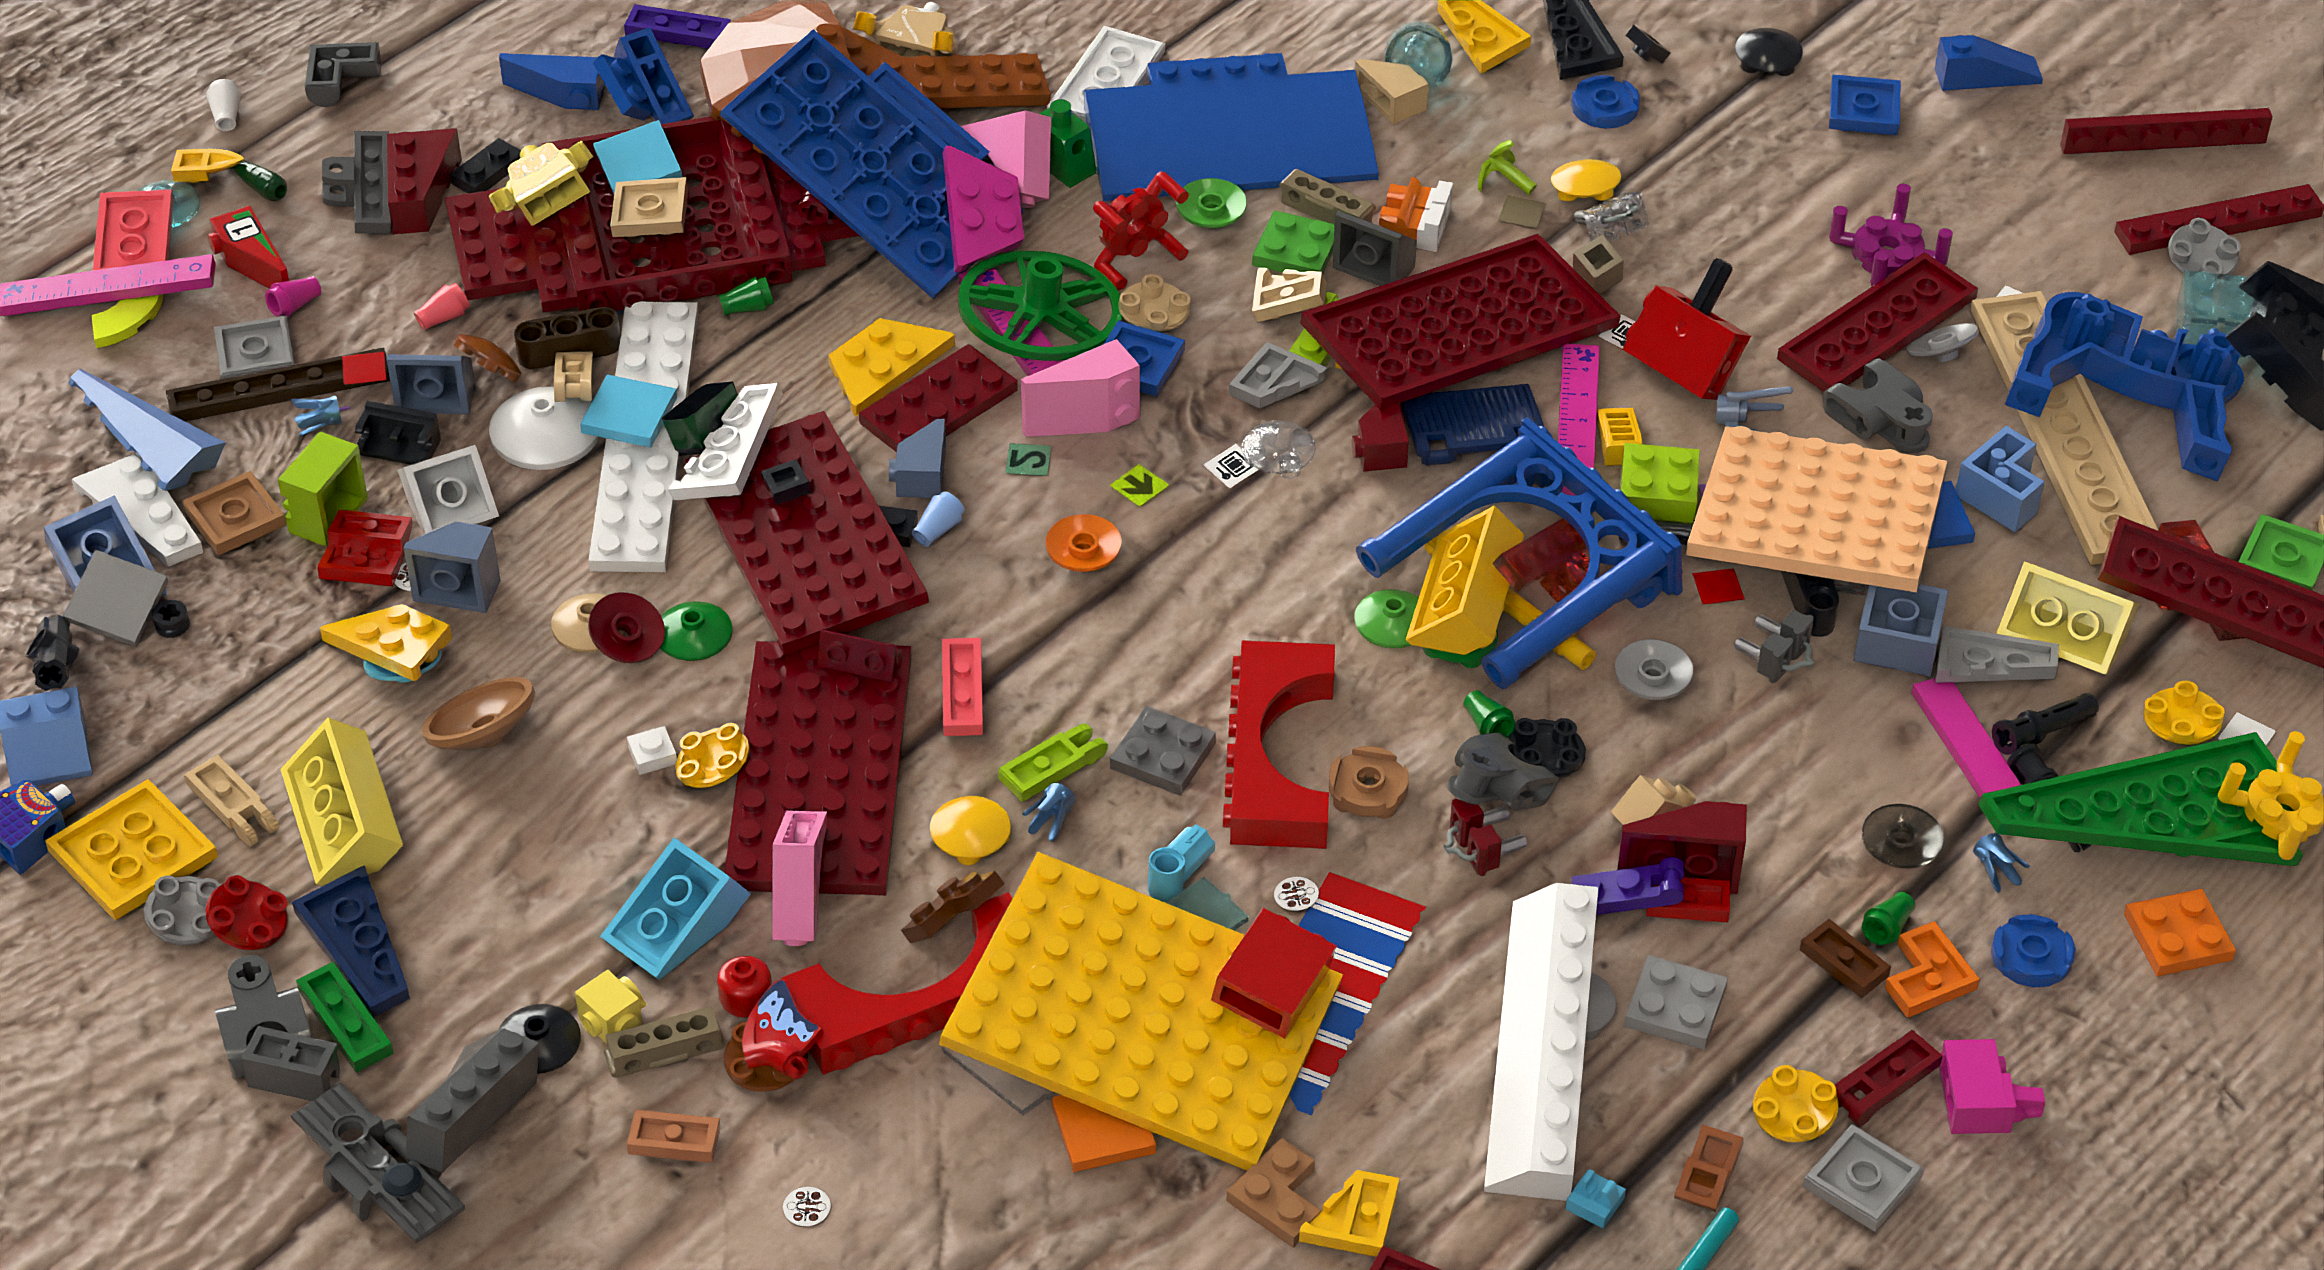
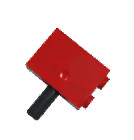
[1622,258,1751,400]

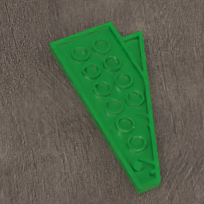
[1978,732,2303,866]

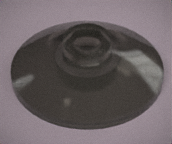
[1862,804,1944,869]

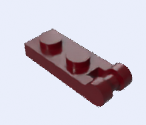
[1835,1030,1943,1127]

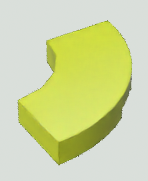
[92,294,164,348]

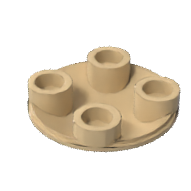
[1118,274,1191,332]

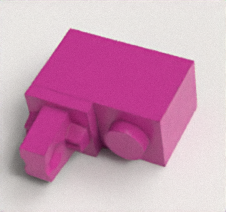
[1939,1039,2045,1134]

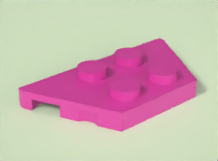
[943,146,1024,272]

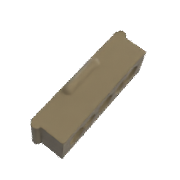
[1279,169,1376,224]
[604,1006,726,1078]

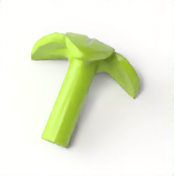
[1478,140,1537,195]

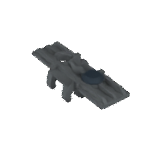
[291,1082,465,1243]

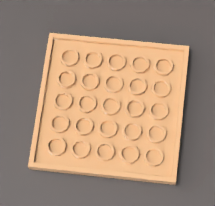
[1686,426,1947,593]

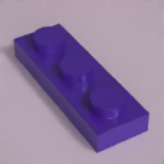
[624,4,731,49]

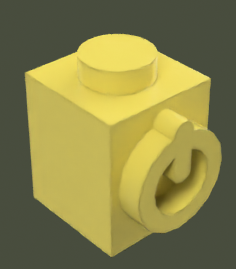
[575,970,647,1044]

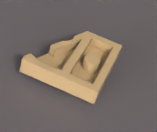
[1252,268,1327,322]

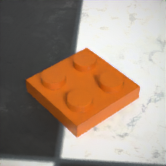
[2124,889,2236,977]

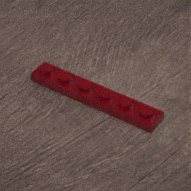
[2060,108,2273,154]
[2114,184,2324,255]

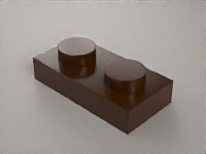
[1800,919,1891,998]

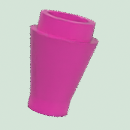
[265,276,322,317]

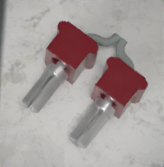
[1443,798,1527,876]

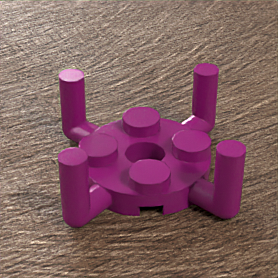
[1829,183,1953,286]

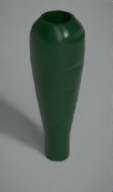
[229,161,287,202]

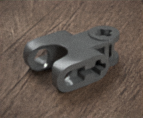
[1822,358,1933,453]
[1446,733,1559,810]
[215,955,312,1080]

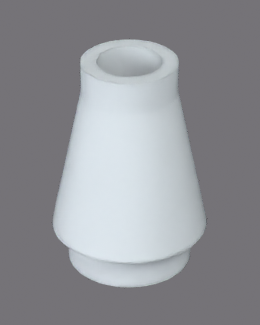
[206,79,241,131]

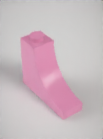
[961,110,1051,208]
[772,811,827,946]

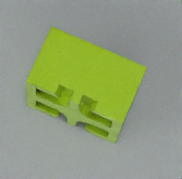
[278,431,368,547]

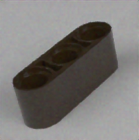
[514,307,621,369]

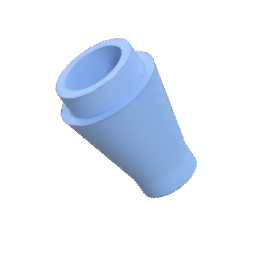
[912,492,965,547]

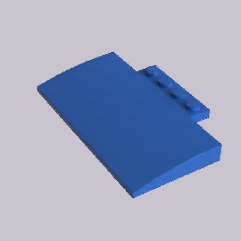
[720,29,1024,299]
[1084,53,1379,201]

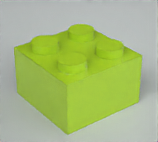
[1620,443,1700,523]

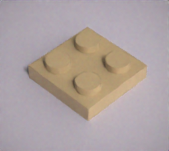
[610,177,688,237]

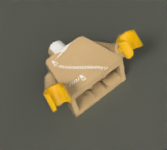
[853,2,958,57]

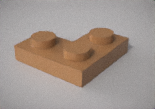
[1226,1138,1321,1248]

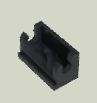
[355,401,441,465]

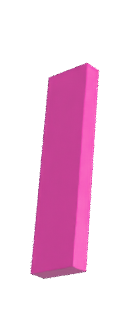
[1911,678,2021,798]

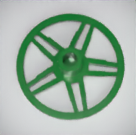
[958,251,1122,361]

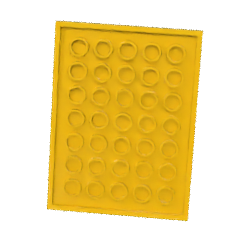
[939,852,1343,1171]

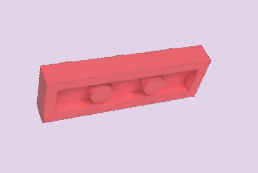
[942,638,983,736]

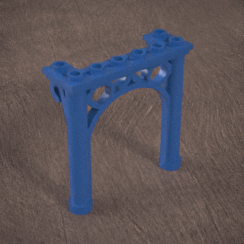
[1356,417,1683,689]

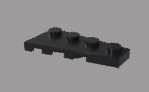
[1543,0,1624,80]

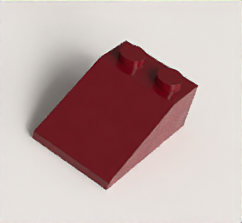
[1617,801,1747,894]

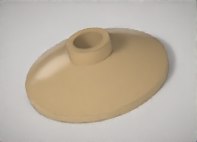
[551,593,626,653]

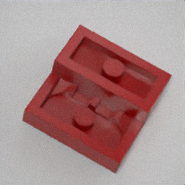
[317,509,413,587]

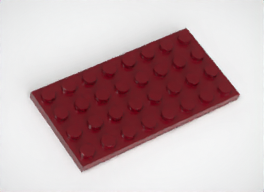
[1300,234,1621,410]
[685,411,929,655]
[724,641,912,896]

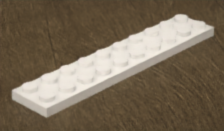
[588,301,699,572]

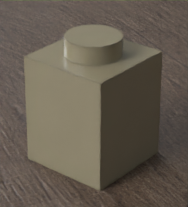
[1573,234,1624,295]

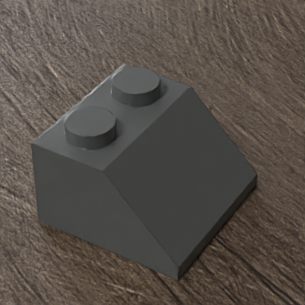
[1333,211,1417,286]

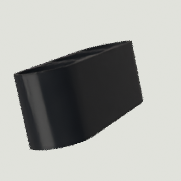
[1781,571,1839,637]

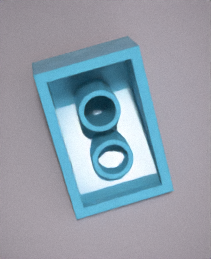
[600,837,751,980]

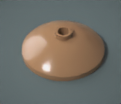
[422,677,535,750]

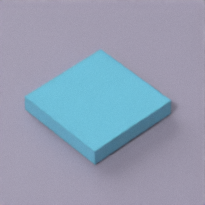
[593,120,683,194]
[580,374,677,447]

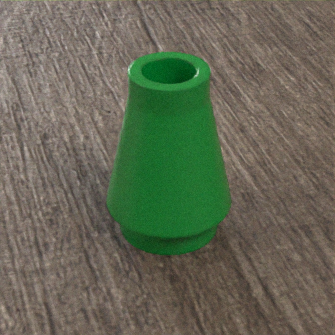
[719,276,774,316]
[1463,690,1515,738]
[1862,892,1916,945]

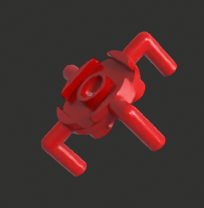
[1093,171,1189,290]

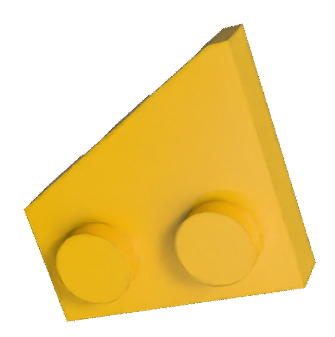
[1299,1170,1400,1257]

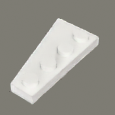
[668,383,783,500]
[72,453,203,567]

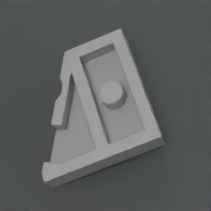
[1229,342,1327,408]

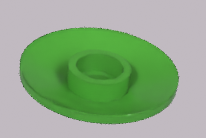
[1176,178,1247,228]
[1355,589,1419,648]

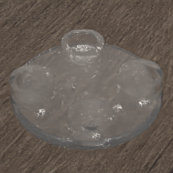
[1242,420,1316,479]

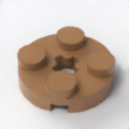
[1329,746,1409,819]

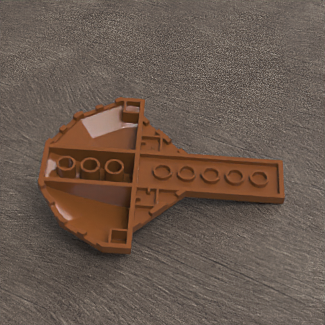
[700,0,1051,155]

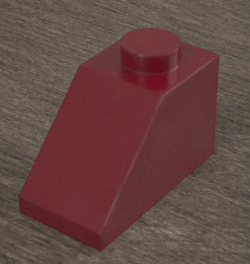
[1352,403,1409,472]

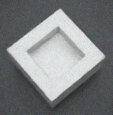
[627,726,677,775]

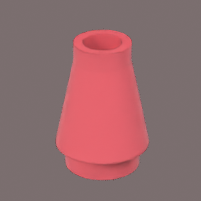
[414,283,470,330]

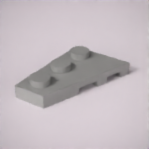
[1935,626,2059,683]

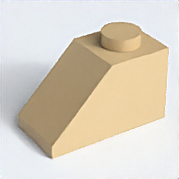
[1355,59,1429,125]

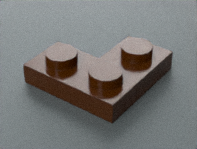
[901,871,1005,943]

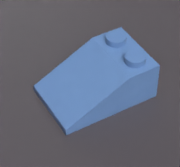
[44,495,167,598]

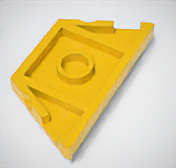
[828,318,955,417]
[319,604,453,681]

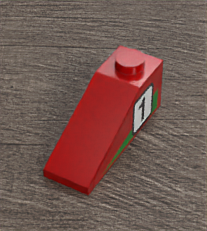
[207,205,289,289]

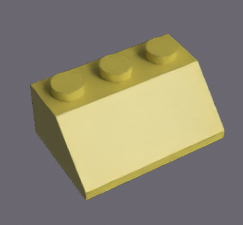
[1997,561,2140,675]

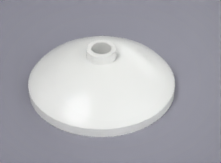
[489,386,599,470]

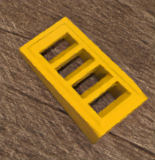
[1596,408,1643,466]

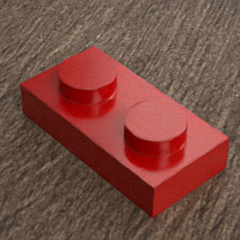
[1646,877,1730,923]

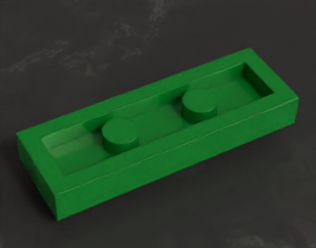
[296,962,394,1073]

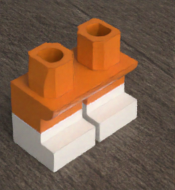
[1379,177,1453,252]

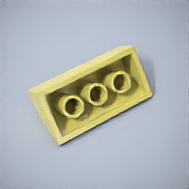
[280,718,403,886]

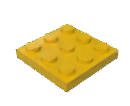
[45,779,218,921]

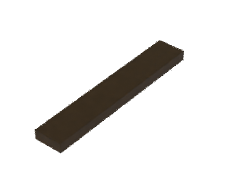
[166,347,390,422]

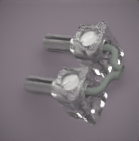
[1574,192,1650,243]

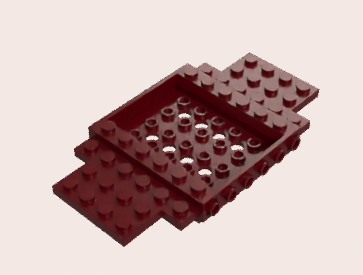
[445,116,860,313]

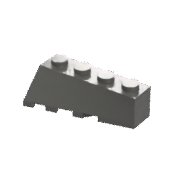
[406,1028,539,1173]

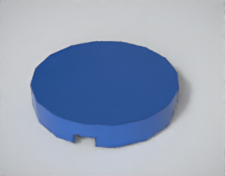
[1571,75,1640,129]
[1991,914,2076,987]

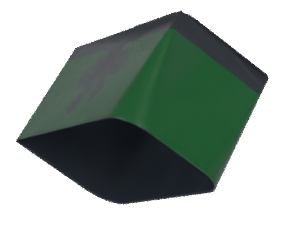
[662,381,738,456]

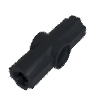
[26,615,79,691]

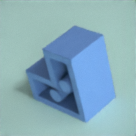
[1956,426,2045,532]

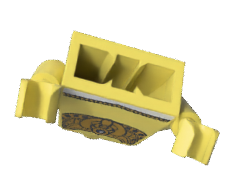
[489,141,593,226]

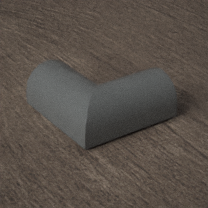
[305,42,381,107]

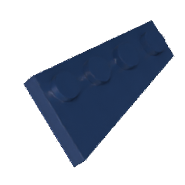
[292,865,410,1018]

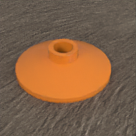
[1045,514,1122,572]

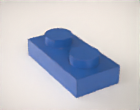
[592,54,653,121]

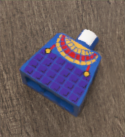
[0,780,75,875]

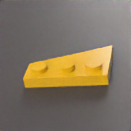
[1437,0,1531,74]

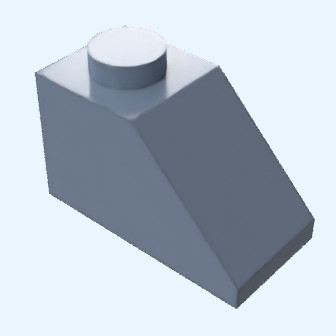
[889,419,946,498]

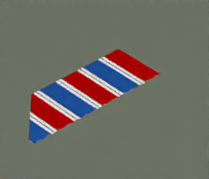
[1289,872,1427,1116]

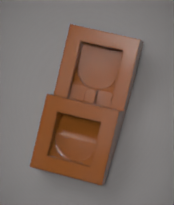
[1674,1124,1744,1212]

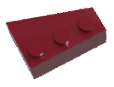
[387,128,462,235]

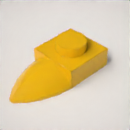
[171,149,244,183]

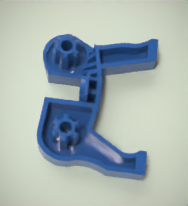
[2005,292,2244,481]

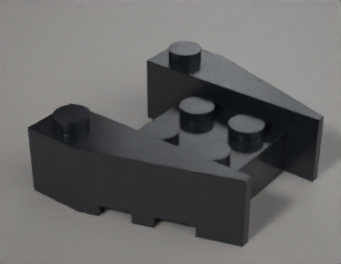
[2226,261,2324,431]

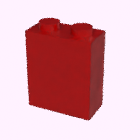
[1211,908,1337,1039]

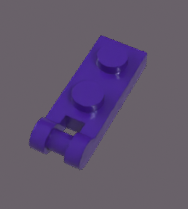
[1571,857,1684,915]

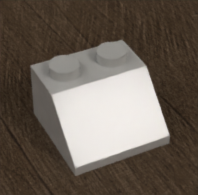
[398,445,499,535]

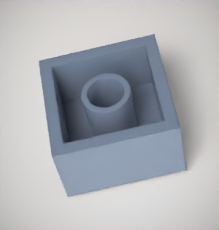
[1853,584,1948,676]

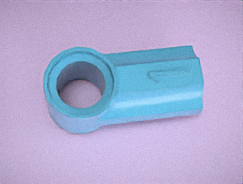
[1147,824,1215,902]

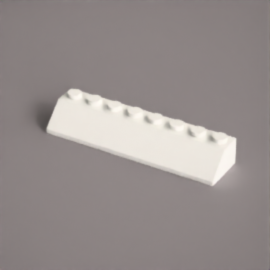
[1484,883,1598,1201]

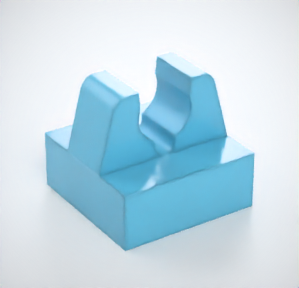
[1566,1169,1626,1229]

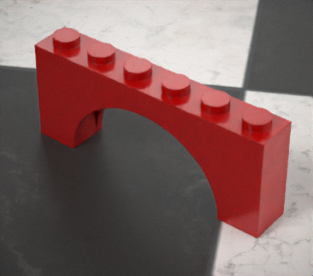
[1223,640,1335,849]
[781,892,1013,1075]

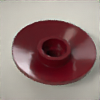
[588,592,665,663]

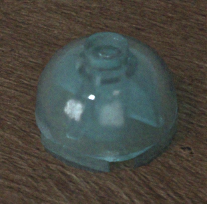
[1384,20,1453,87]

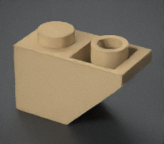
[1611,775,1697,825]

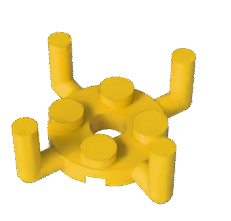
[2218,731,2324,860]

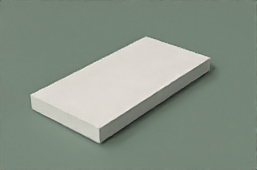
[1047,26,1165,124]

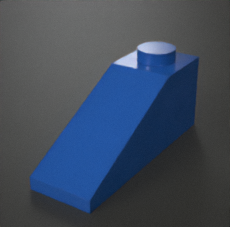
[614,27,694,124]
[1934,35,2043,91]
[499,53,605,110]

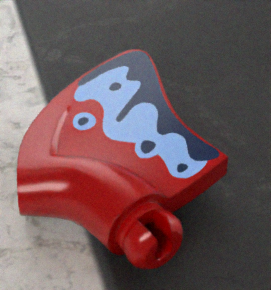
[742,979,824,1079]

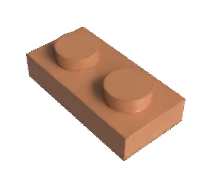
[627,1110,721,1163]

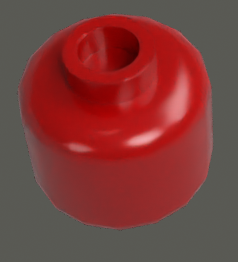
[717,956,772,1018]

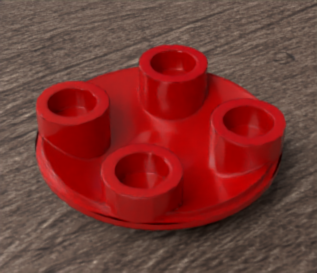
[205,875,288,950]

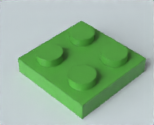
[1252,210,1335,274]
[2239,514,2324,591]

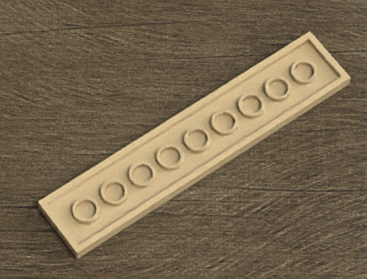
[1970,291,2159,565]

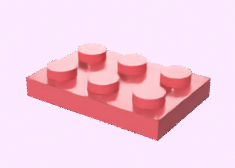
[92,189,174,271]

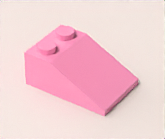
[1021,339,1140,437]

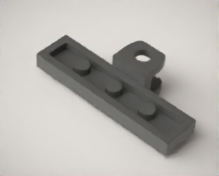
[322,131,391,234]

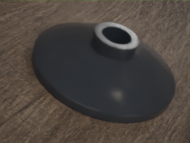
[498,1004,581,1074]

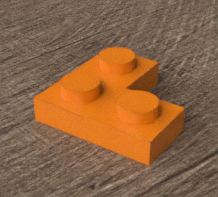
[1885,921,1980,1018]

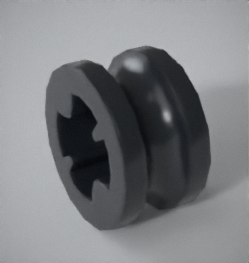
[152,600,190,638]

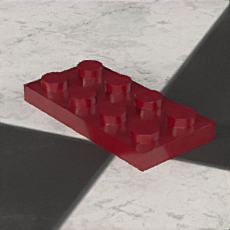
[859,344,1018,452]

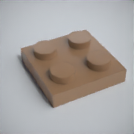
[182,471,286,556]

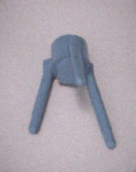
[1716,386,1793,432]

